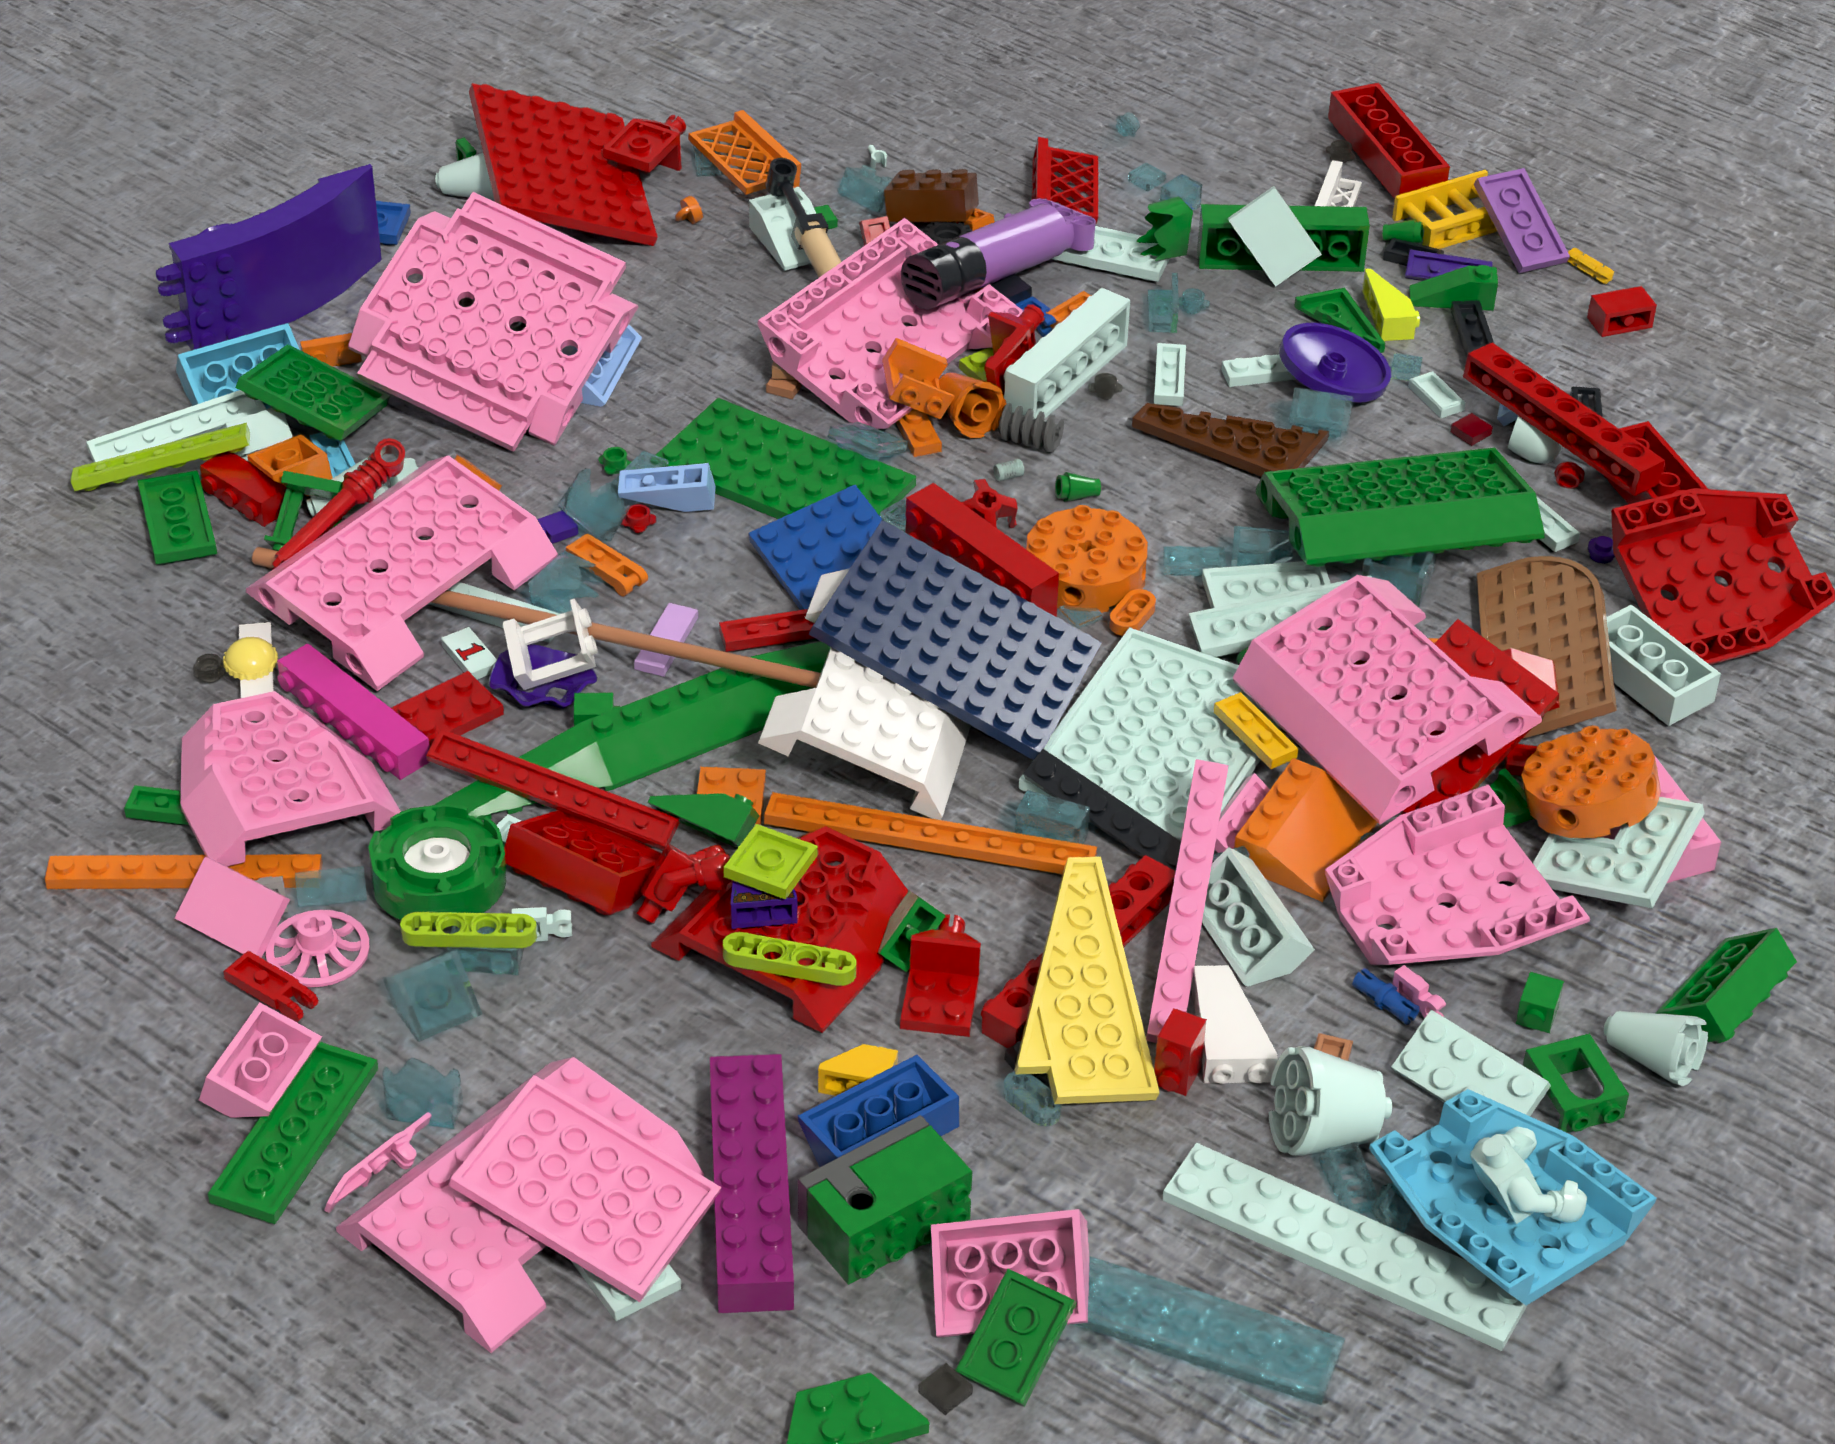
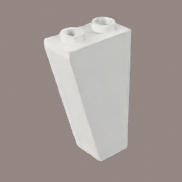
[1192,965,1278,1084]

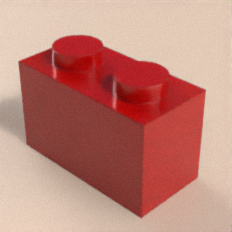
[1587,286,1657,337]
[1154,1008,1207,1096]

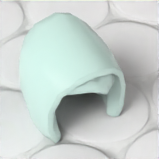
[1508,416,1562,464]

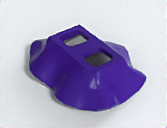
[489,644,597,709]

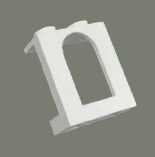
[502,599,598,690]

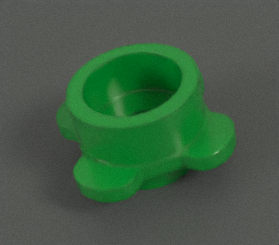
[598,447,632,474]

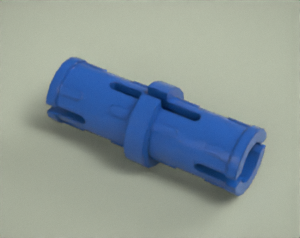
[1352,968,1420,1025]

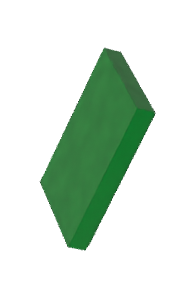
[955,1269,1077,1407]

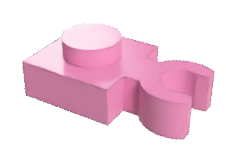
[1392,965,1446,1018]

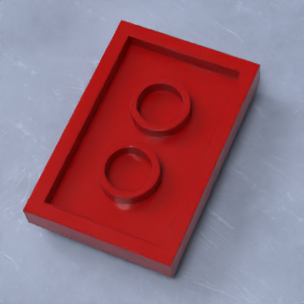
[391,671,504,747]

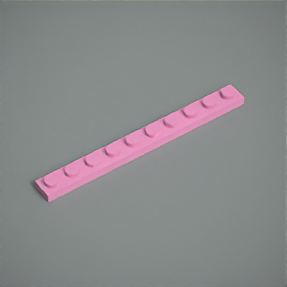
[1146,759,1229,1043]

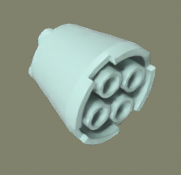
[1268,1046,1392,1156]

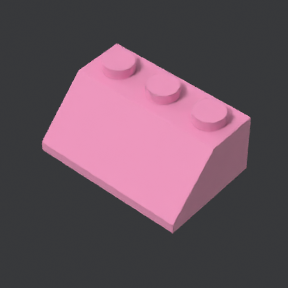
[199,1002,322,1118]

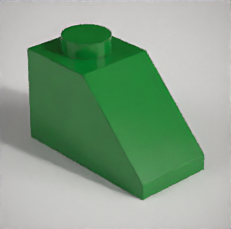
[878,890,946,972]

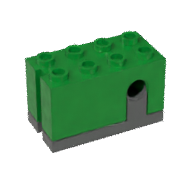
[798,1115,973,1285]

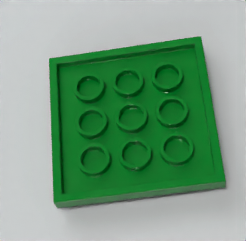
[235,344,390,441]

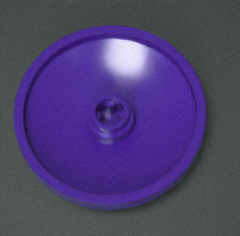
[1279,323,1391,402]

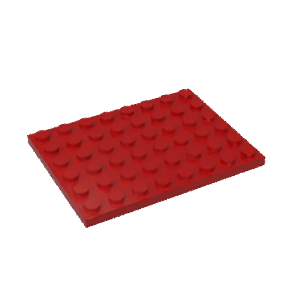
[469,83,658,246]

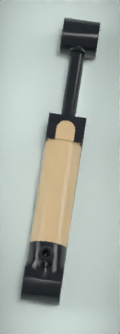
[765,158,841,278]

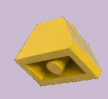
[818,1044,898,1096]

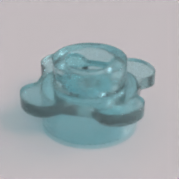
[1176,288,1210,314]

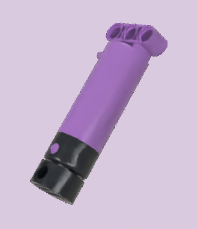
[901,199,1096,310]

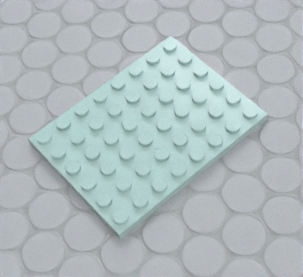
[1019,627,1281,841]

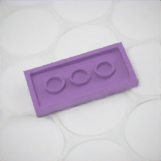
[1474,168,1570,273]

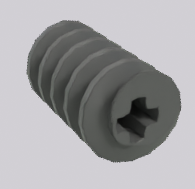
[999,403,1064,452]

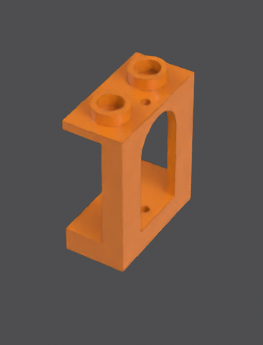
[882,338,955,419]

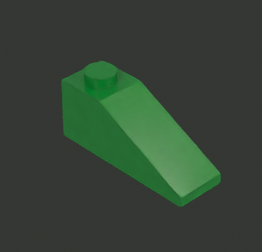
[1409,265,1498,311]
[648,793,759,849]

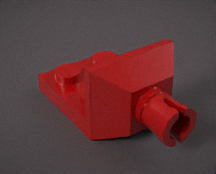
[603,115,686,173]
[984,304,1045,396]
[900,914,981,1037]

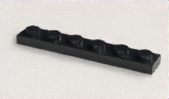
[1023,749,1181,871]

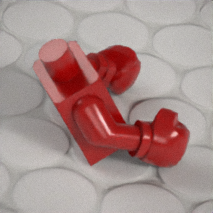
[637,843,733,924]

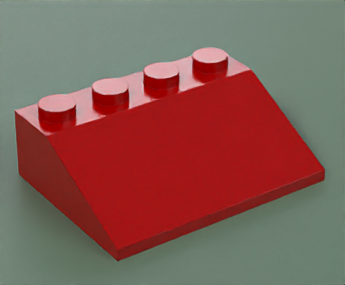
[504,810,661,915]

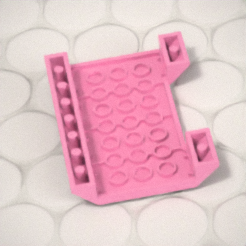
[336,1057,704,1353]

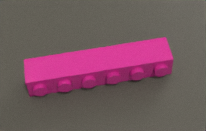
[277,643,430,780]

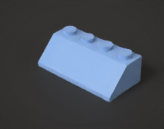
[562,324,642,407]

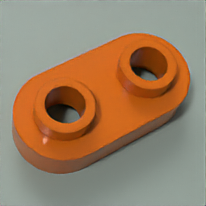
[1109,589,1156,636]

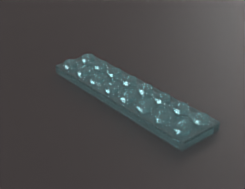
[1075,1256,1345,1405]

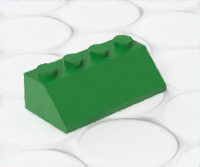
[1656,928,1797,1043]

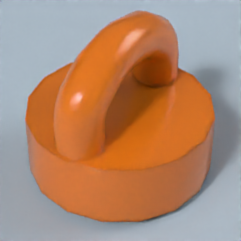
[675,196,703,224]

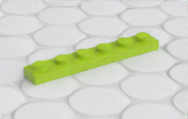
[71,422,250,491]

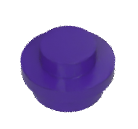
[1588,536,1615,564]

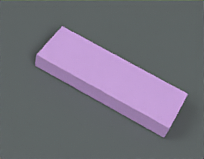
[634,603,698,677]

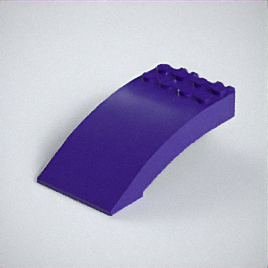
[155,164,382,350]

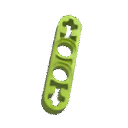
[400,912,537,948]
[723,932,856,986]

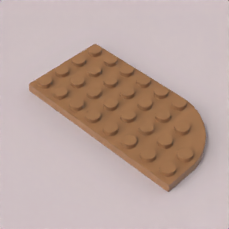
[1477,556,1617,739]

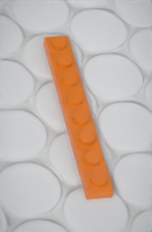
[45,854,323,889]

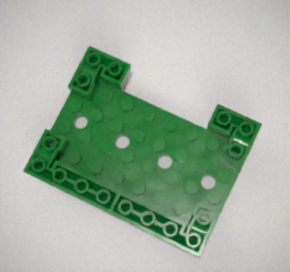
[1256,447,1545,567]

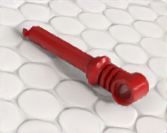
[272,438,405,570]

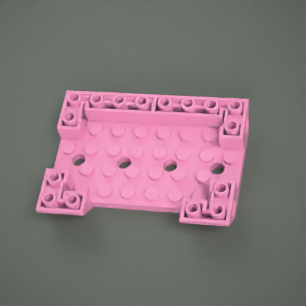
[758,218,1023,430]
[246,455,558,691]
[1233,575,1542,825]

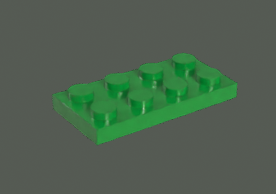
[137,470,217,564]

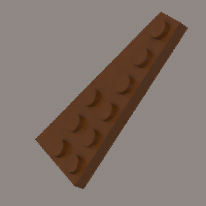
[1132,403,1329,477]

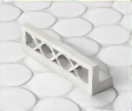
[1315,160,1362,207]

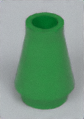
[1382,219,1423,244]
[1055,472,1101,502]

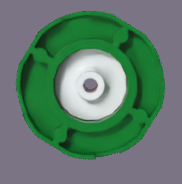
[368,804,506,920]

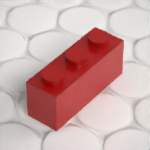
[200,451,287,527]

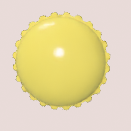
[223,637,278,681]

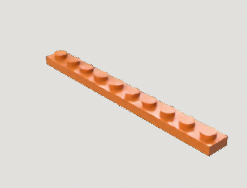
[764,792,1097,874]

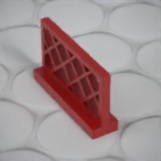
[1031,137,1098,224]

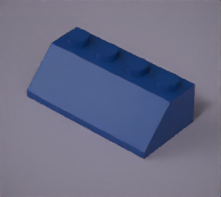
[798,1055,959,1168]

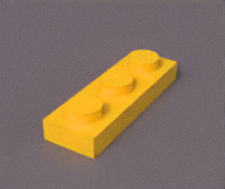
[1214,692,1298,769]

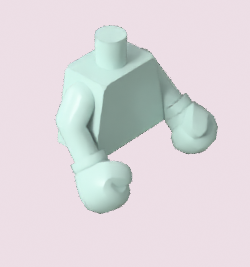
[1469,1126,1587,1224]

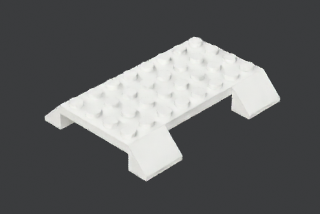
[758,569,971,820]

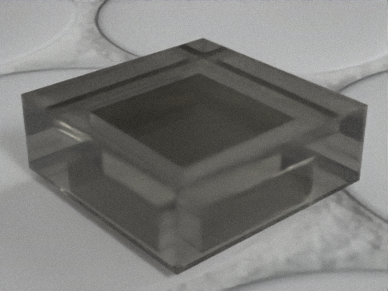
[918,1363,973,1415]

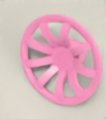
[265,910,370,987]

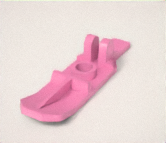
[324,1112,432,1213]

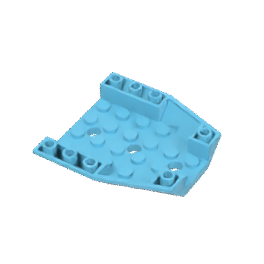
[1369,1089,1657,1306]

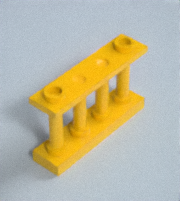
[1392,170,1498,249]

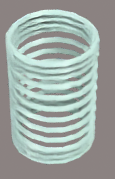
[993,459,1024,481]

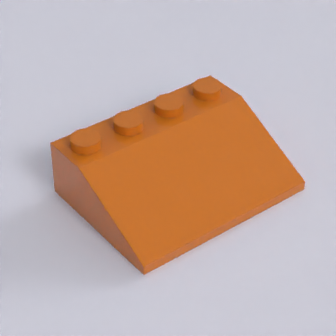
[1234,758,1378,902]

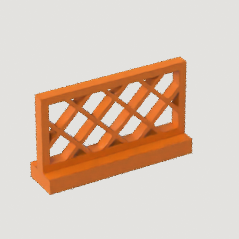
[688,110,801,195]

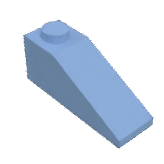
[618,463,716,512]

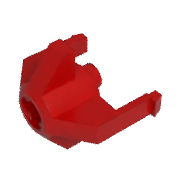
[961,479,1018,528]

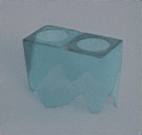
[557,468,630,541]
[528,550,604,614]
[382,1058,464,1129]

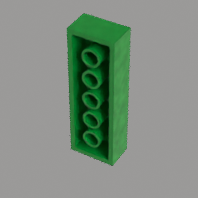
[1197,204,1370,272]

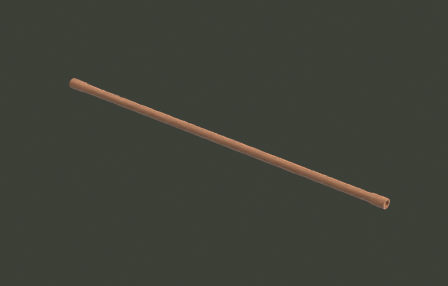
[252,547,821,688]

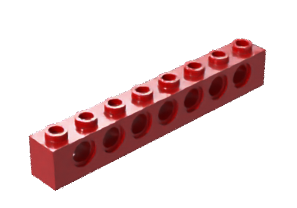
[1463,342,1665,496]
[981,855,1176,1048]

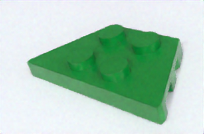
[787,1372,930,1444]

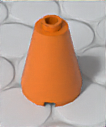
[939,372,1007,438]

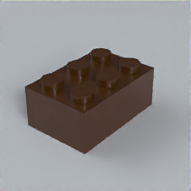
[884,169,979,222]

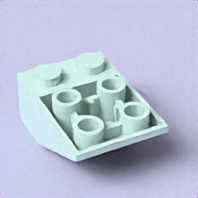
[749,187,816,271]

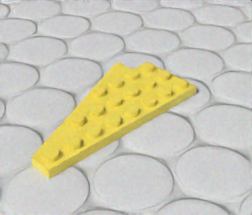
[1014,857,1160,1104]

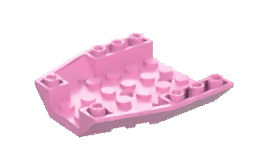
[180,691,401,867]
[1325,784,1590,965]

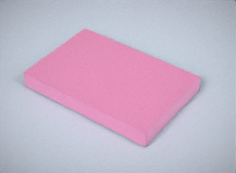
[175,857,290,958]

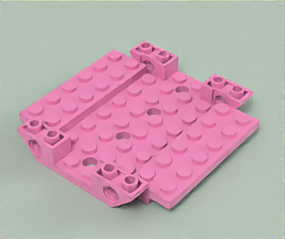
[348,192,638,452]

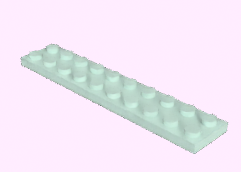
[1163,1143,1528,1351]

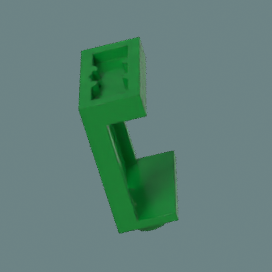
[264,471,342,551]
[1523,1033,1629,1133]

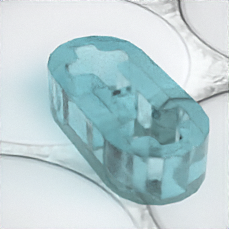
[1003,1071,1062,1126]

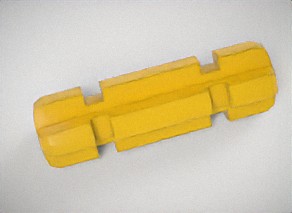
[1567,248,1614,284]

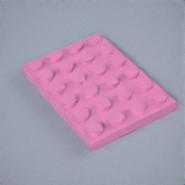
[449,1075,721,1302]

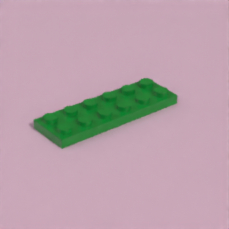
[208,1042,378,1224]

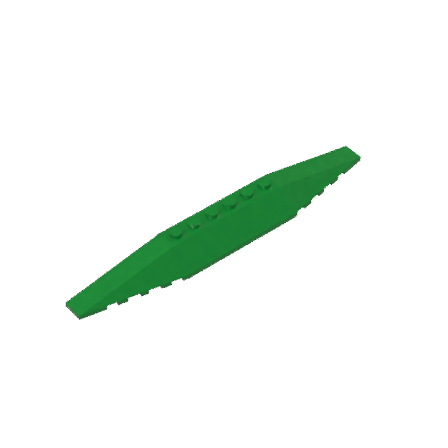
[435,641,830,821]

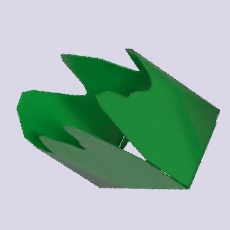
[1137,196,1193,261]

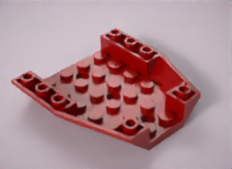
[1611,488,1835,665]
[651,826,908,1033]

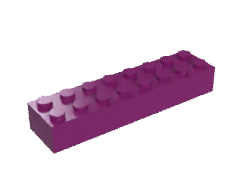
[710,1054,794,1313]

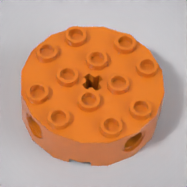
[1026,505,1148,614]
[1521,725,1661,838]

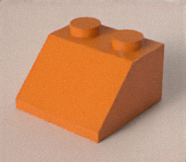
[247,434,333,496]

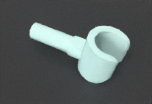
[868,145,887,169]

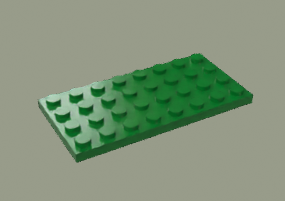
[652,398,916,520]

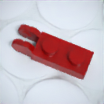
[223,950,319,1022]

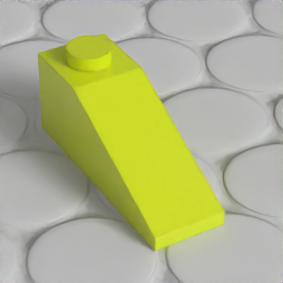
[1362,268,1420,341]

